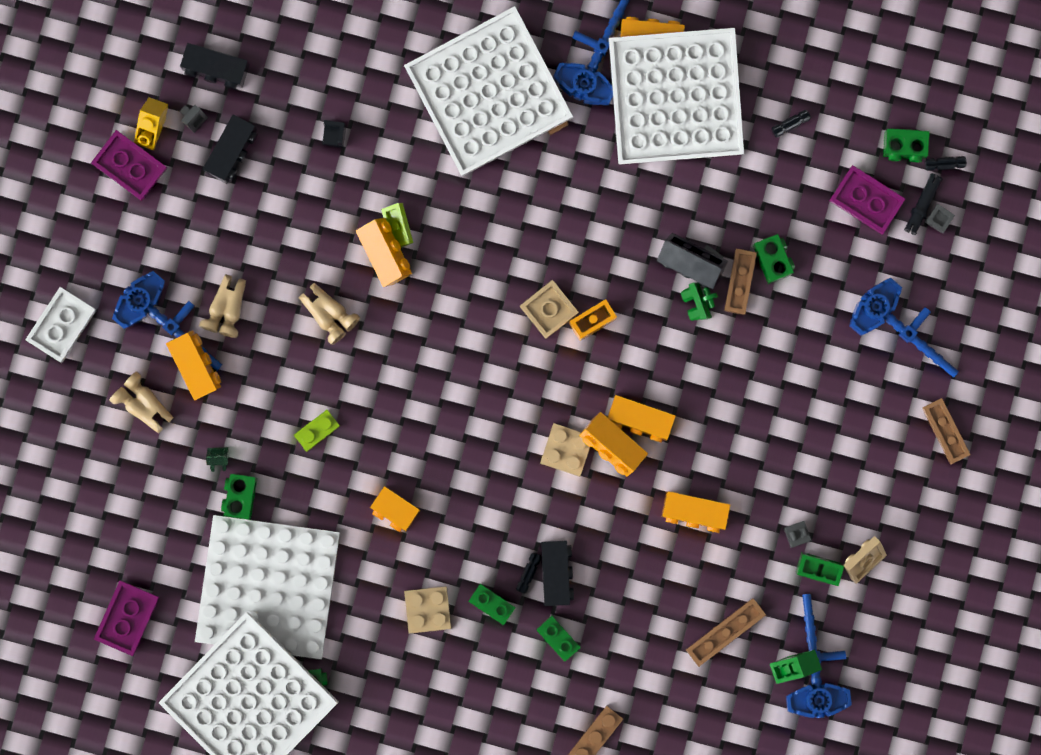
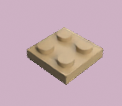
[520,280,579,339]
[540,423,590,477]
[844,536,887,584]
[404,586,451,634]

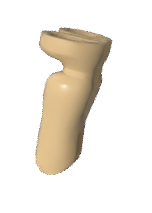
[199,274,246,338]
[299,283,360,345]
[109,371,174,433]

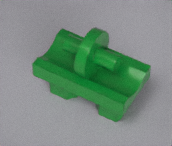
[681,282,718,321]

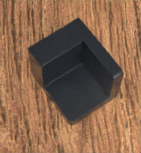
[322,120,346,148]

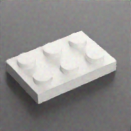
[25,287,96,363]

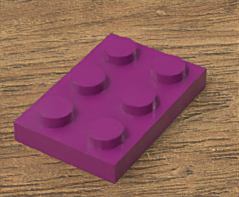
[91,130,167,201]
[829,165,905,235]
[94,580,160,656]

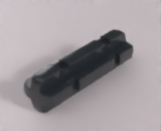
[771,110,811,138]
[925,156,967,171]
[516,553,542,594]

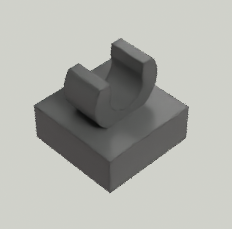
[180,105,208,133]
[784,521,811,548]

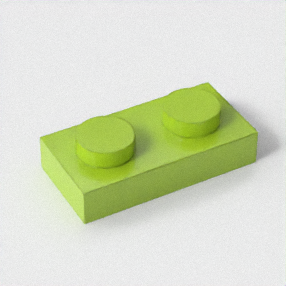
[381,203,414,248]
[294,410,340,452]

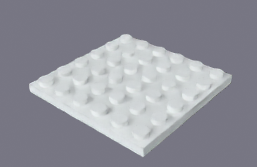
[404,6,573,177]
[609,28,744,164]
[195,515,340,659]
[159,611,339,755]

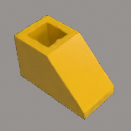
[134,97,168,150]

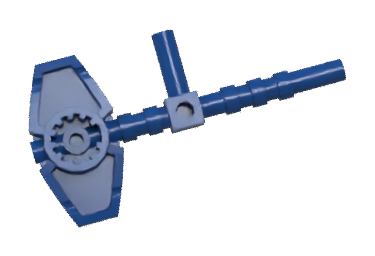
[553,0,630,105]
[112,271,223,371]
[849,278,959,378]
[786,594,852,718]

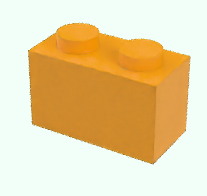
[569,299,617,341]
[370,486,420,532]

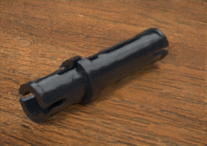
[904,173,943,235]

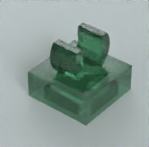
[206,447,229,472]

